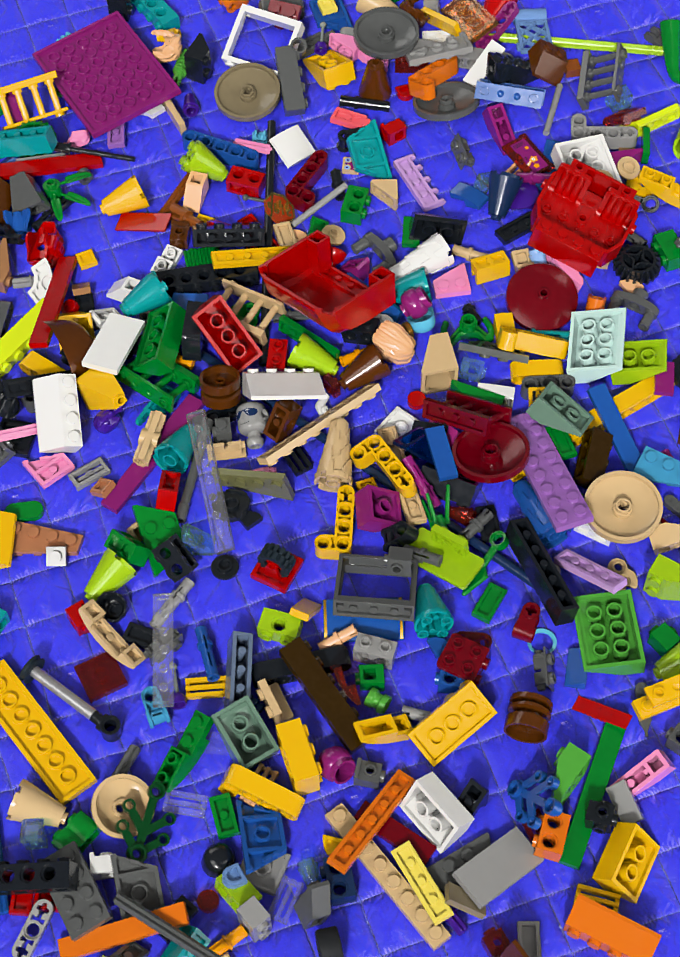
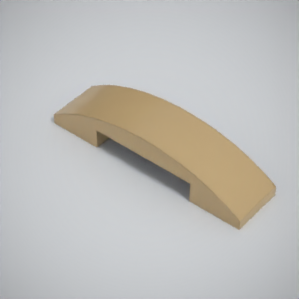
[78,599,147,669]

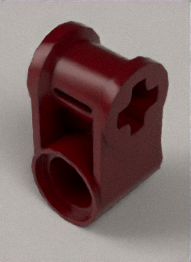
[512,602,540,643]

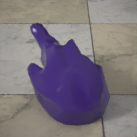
[93,402,126,434]

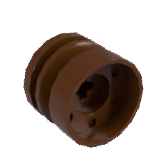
[504,691,553,744]

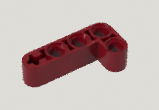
[285,150,328,213]

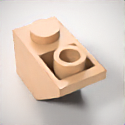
[183,171,209,213]

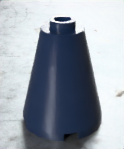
[488,170,524,221]

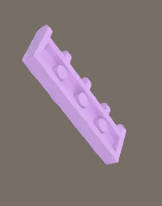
[393,154,446,213]

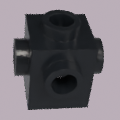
[585,800,619,834]

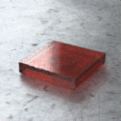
[74,652,128,703]

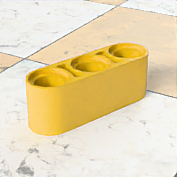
[18,351,66,376]
[509,359,564,385]

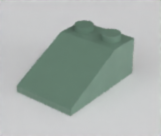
[526,381,594,437]
[211,695,280,770]

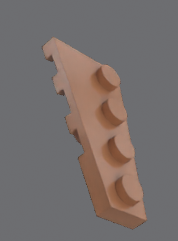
[13,521,84,556]

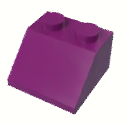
[354,485,402,533]

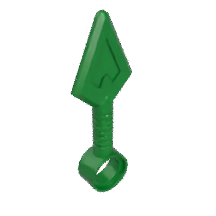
[462,531,509,596]

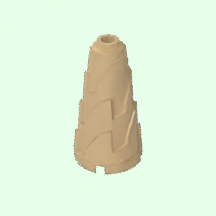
[314,417,353,493]

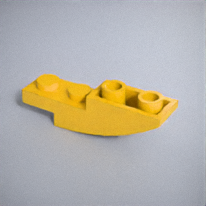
[638,165,680,209]

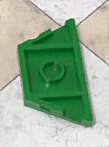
[132,505,186,578]

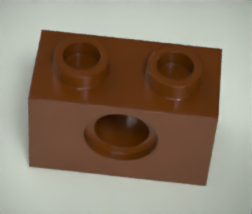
[263,400,303,443]

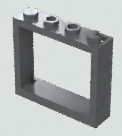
[333,553,418,622]

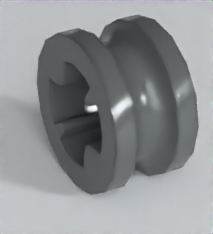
[77,168,93,185]

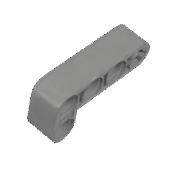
[570,113,638,149]

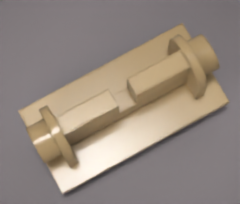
[207,439,247,462]

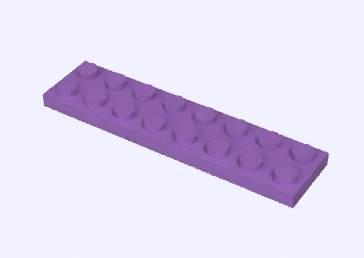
[511,412,594,533]

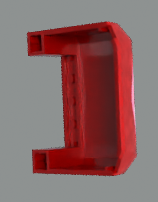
[258,230,396,333]

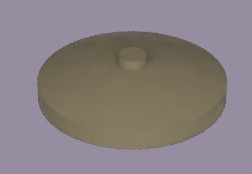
[214,63,281,122]

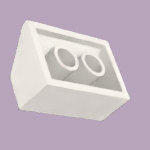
[399,771,475,854]

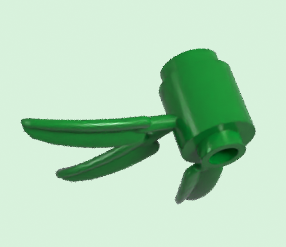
[43,172,92,222]

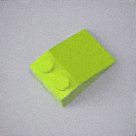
[610,339,667,385]
[643,554,680,601]

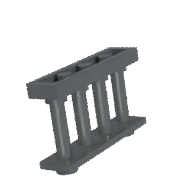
[577,42,627,111]

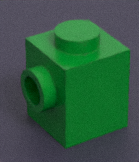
[647,622,680,657]

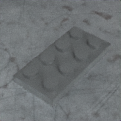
[45,841,113,941]

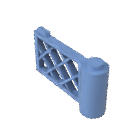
[512,8,553,54]

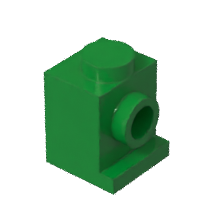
[355,664,385,691]

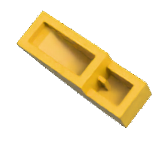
[353,714,412,744]

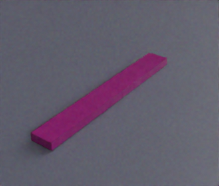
[101,394,205,514]

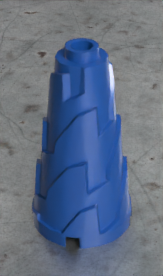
[512,480,572,549]

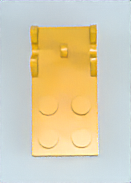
[406,680,497,767]

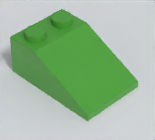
[551,742,591,805]

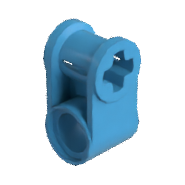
[141,686,171,729]

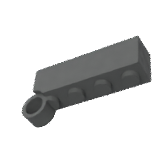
[274,37,308,117]

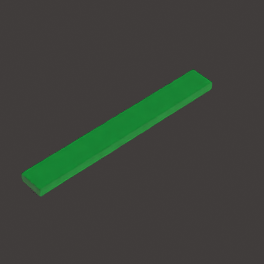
[559,722,626,870]

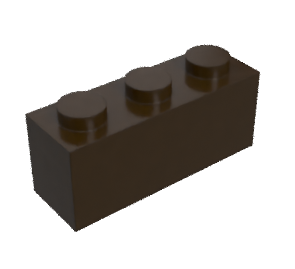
[573,426,613,489]

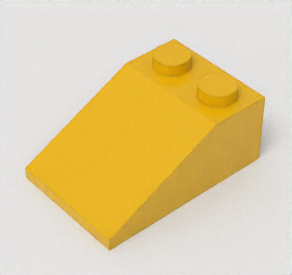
[302,49,356,90]

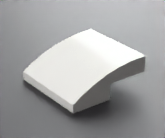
[269,124,315,168]

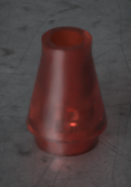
[449,506,477,526]

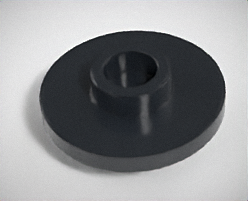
[211,555,239,580]

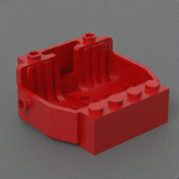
[527,158,641,278]

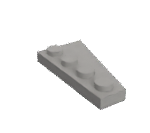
[405,31,473,66]

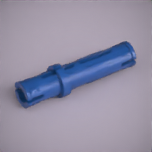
[195,625,220,682]

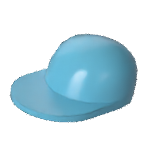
[407,306,436,334]

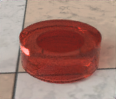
[197,889,220,913]

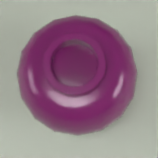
[399,286,433,319]
[318,746,356,784]

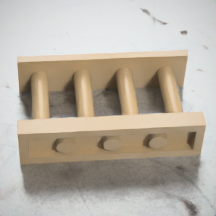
[222,278,287,346]

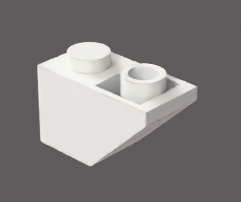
[106,276,141,302]

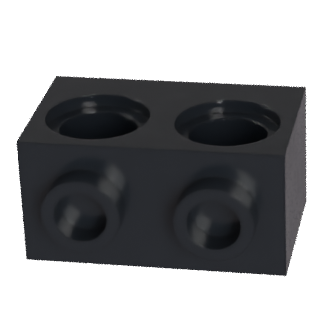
[341,318,381,346]
[152,533,199,583]

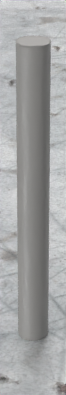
[543,83,563,136]
[290,182,348,228]

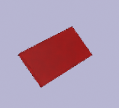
[115,212,172,232]

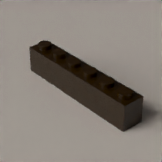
[279,636,366,755]

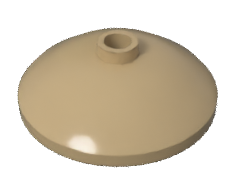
[91,774,155,839]

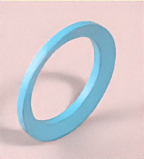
[527,628,557,653]

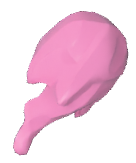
[56,130,90,152]

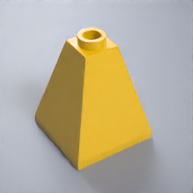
[76,369,127,410]

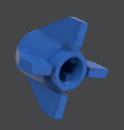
[3,208,34,239]

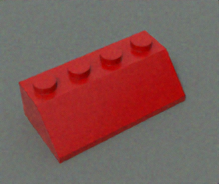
[191,295,263,373]

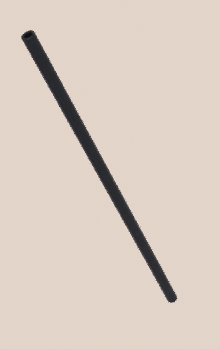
[259,120,276,367]

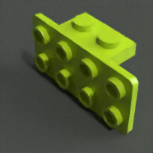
[409,524,485,590]

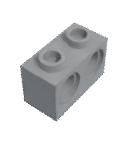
[353,632,398,670]
[236,896,272,943]

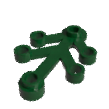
[115,782,176,862]

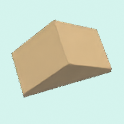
[370,179,398,211]

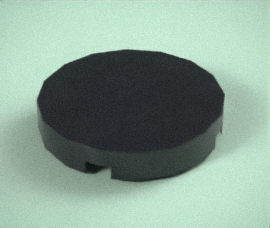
[212,488,251,522]

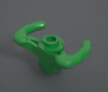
[440,314,495,347]

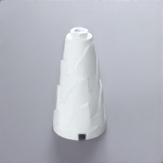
[389,233,454,280]

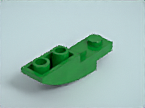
[153,710,214,793]

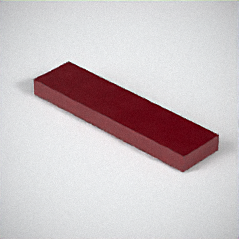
[354,800,437,866]

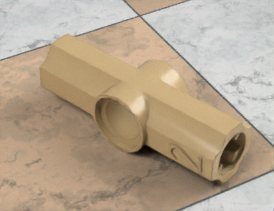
[133,410,166,467]

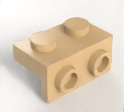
[256,678,294,726]

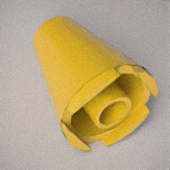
[99,175,150,216]

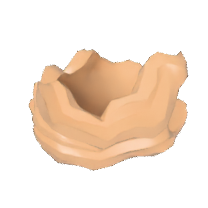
[151,29,183,63]
[372,320,416,365]

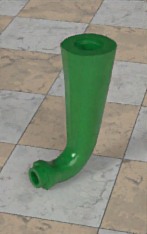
[659,19,680,84]

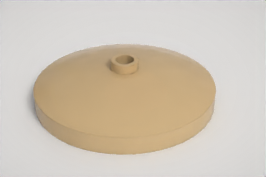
[584,471,663,544]

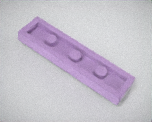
[554,549,627,594]

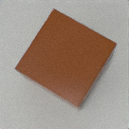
[564,58,581,78]

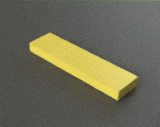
[390,840,454,926]

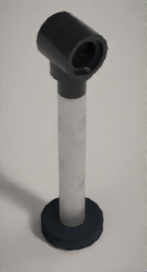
[19,655,122,742]

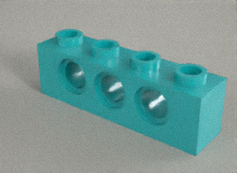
[131,0,180,30]

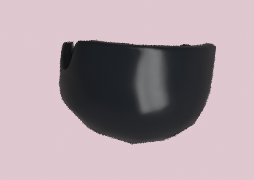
[96,591,128,623]
[201,843,236,878]

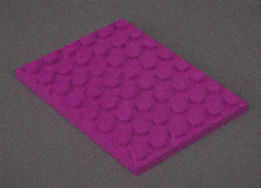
[32,11,181,139]

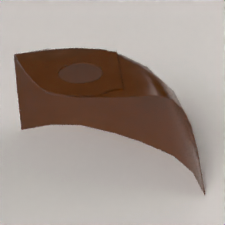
[43,320,93,378]

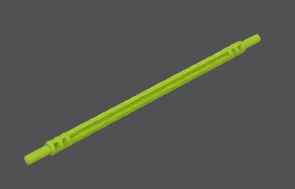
[489,33,663,56]

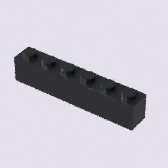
[505,517,579,626]

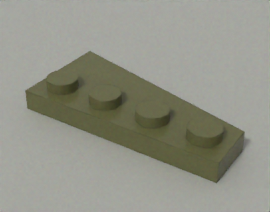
[212,467,295,501]

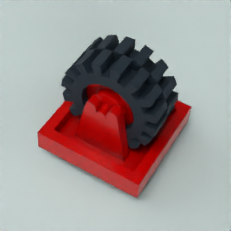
[250,543,304,594]

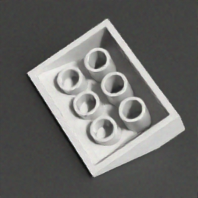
[551,134,622,183]
[242,368,327,400]

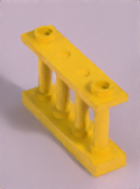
[0,71,68,130]
[631,674,680,721]

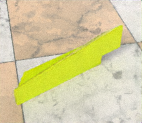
[613,103,680,138]

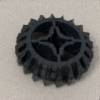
[613,242,661,285]

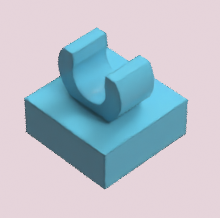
[252,130,267,144]

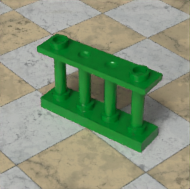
[113,346,200,413]

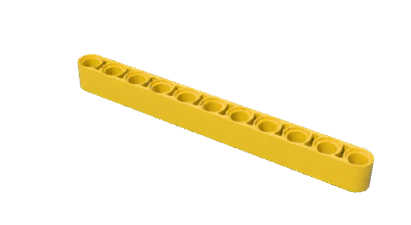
[511,376,675,482]

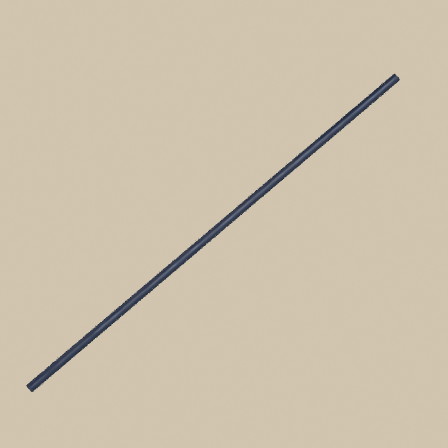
[180,341,534,589]

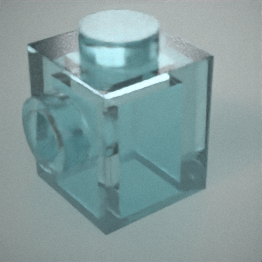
[605,84,633,112]

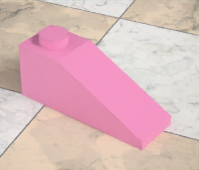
[610,749,676,797]

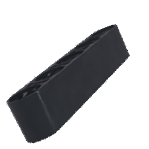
[251,646,352,688]

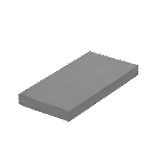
[452,826,544,910]

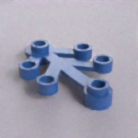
[507,770,563,830]

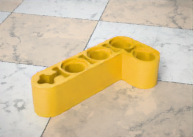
[496,326,569,359]
[350,434,417,498]
[314,485,355,560]
[218,764,306,821]

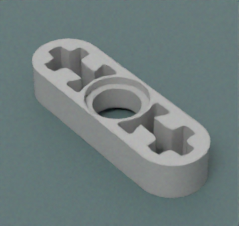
[12,899,55,957]

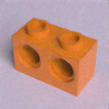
[531,813,571,863]

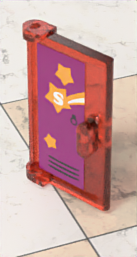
[501,133,555,173]

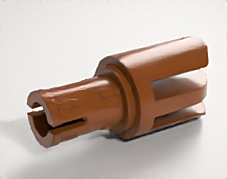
[170,203,204,227]

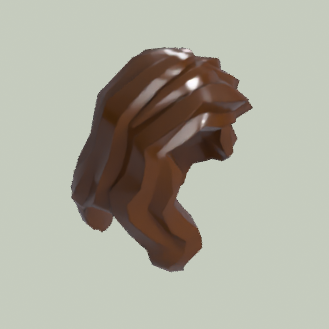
[399,0,430,28]

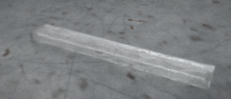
[186,409,235,555]

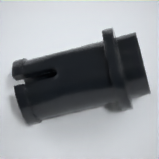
[462,303,483,326]

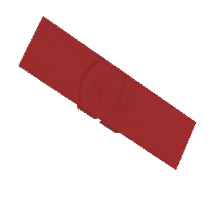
[572,696,632,729]

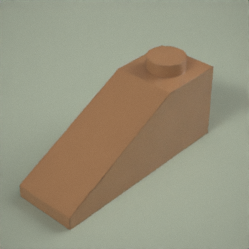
[0,238,13,293]

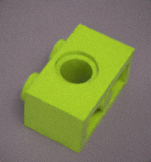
[257,607,303,646]

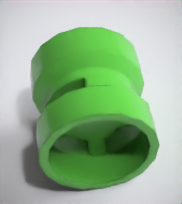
[364,687,392,715]

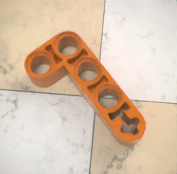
[408,56,459,101]

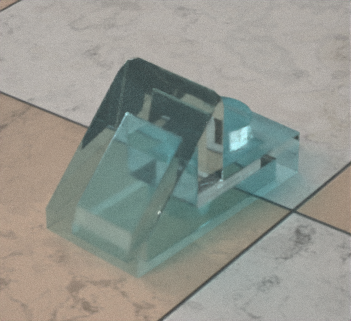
[181,523,217,556]
[20,818,48,850]

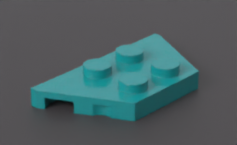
[346,119,392,179]

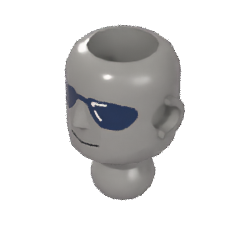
[236,401,269,449]

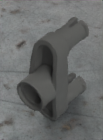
[351,232,397,272]
[606,288,659,332]

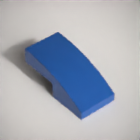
[449,182,488,210]

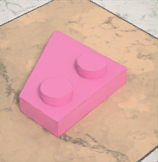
[432,263,471,299]
[22,453,75,489]

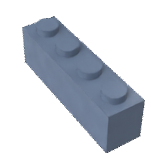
[224,631,253,708]

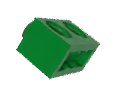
[340,185,371,226]
[104,528,152,567]

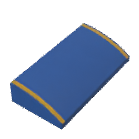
[322,597,404,642]

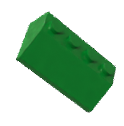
[132,301,186,376]

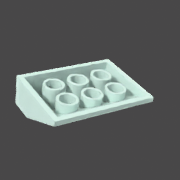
[566,307,627,384]

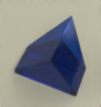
[393,426,434,465]

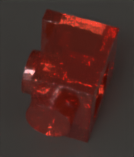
[481,927,510,957]

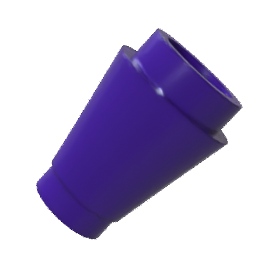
[183,94,199,117]

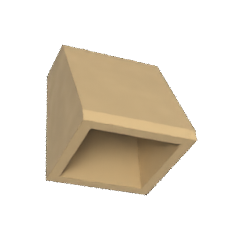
[420,332,459,395]

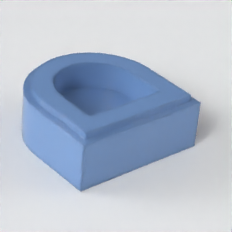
[221,862,248,889]

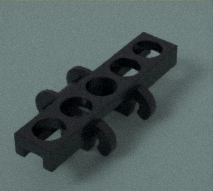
[0,224,25,245]

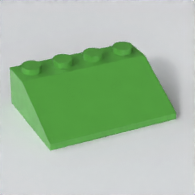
[573,589,646,675]

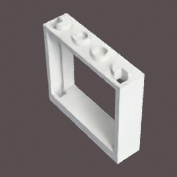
[221,4,305,80]

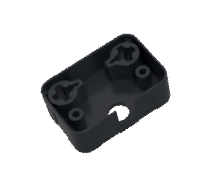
[182,301,205,361]

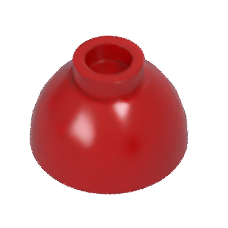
[331,246,347,267]

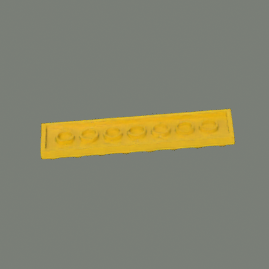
[0,659,97,806]

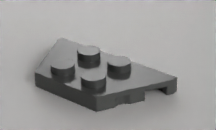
[458,340,529,364]
[426,832,490,893]
[110,854,165,920]

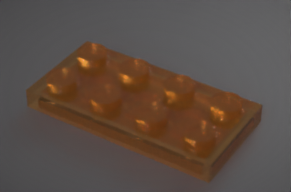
[440,0,499,44]

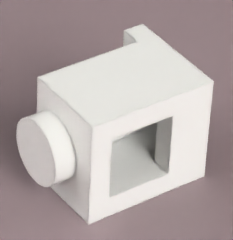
[89,852,116,880]

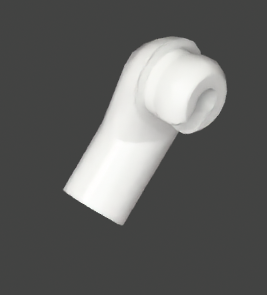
[315,393,330,416]

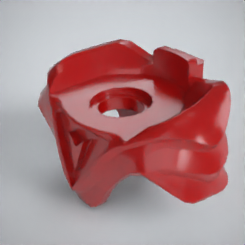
[25,221,66,269]

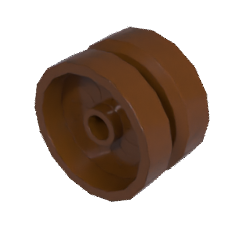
[199,365,242,410]

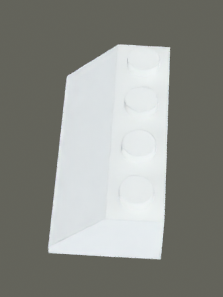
[32,374,83,453]

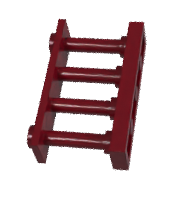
[422,389,512,437]

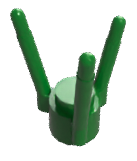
[421,484,450,528]

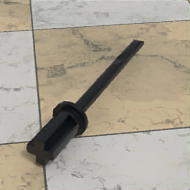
[54,142,135,162]

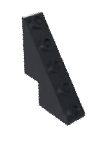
[486,52,539,85]

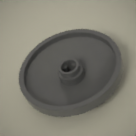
[353,7,419,59]
[413,81,480,121]

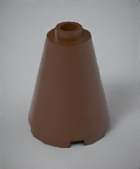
[359,58,392,101]
[338,344,391,391]

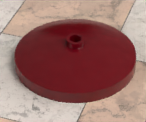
[505,263,578,331]
[452,421,530,483]

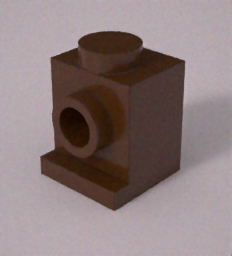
[169,221,190,249]

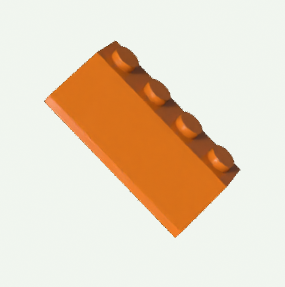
[563,893,662,957]

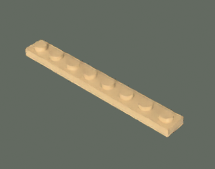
[256,383,382,466]
[325,803,451,951]

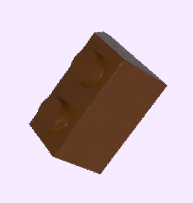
[528,39,568,86]

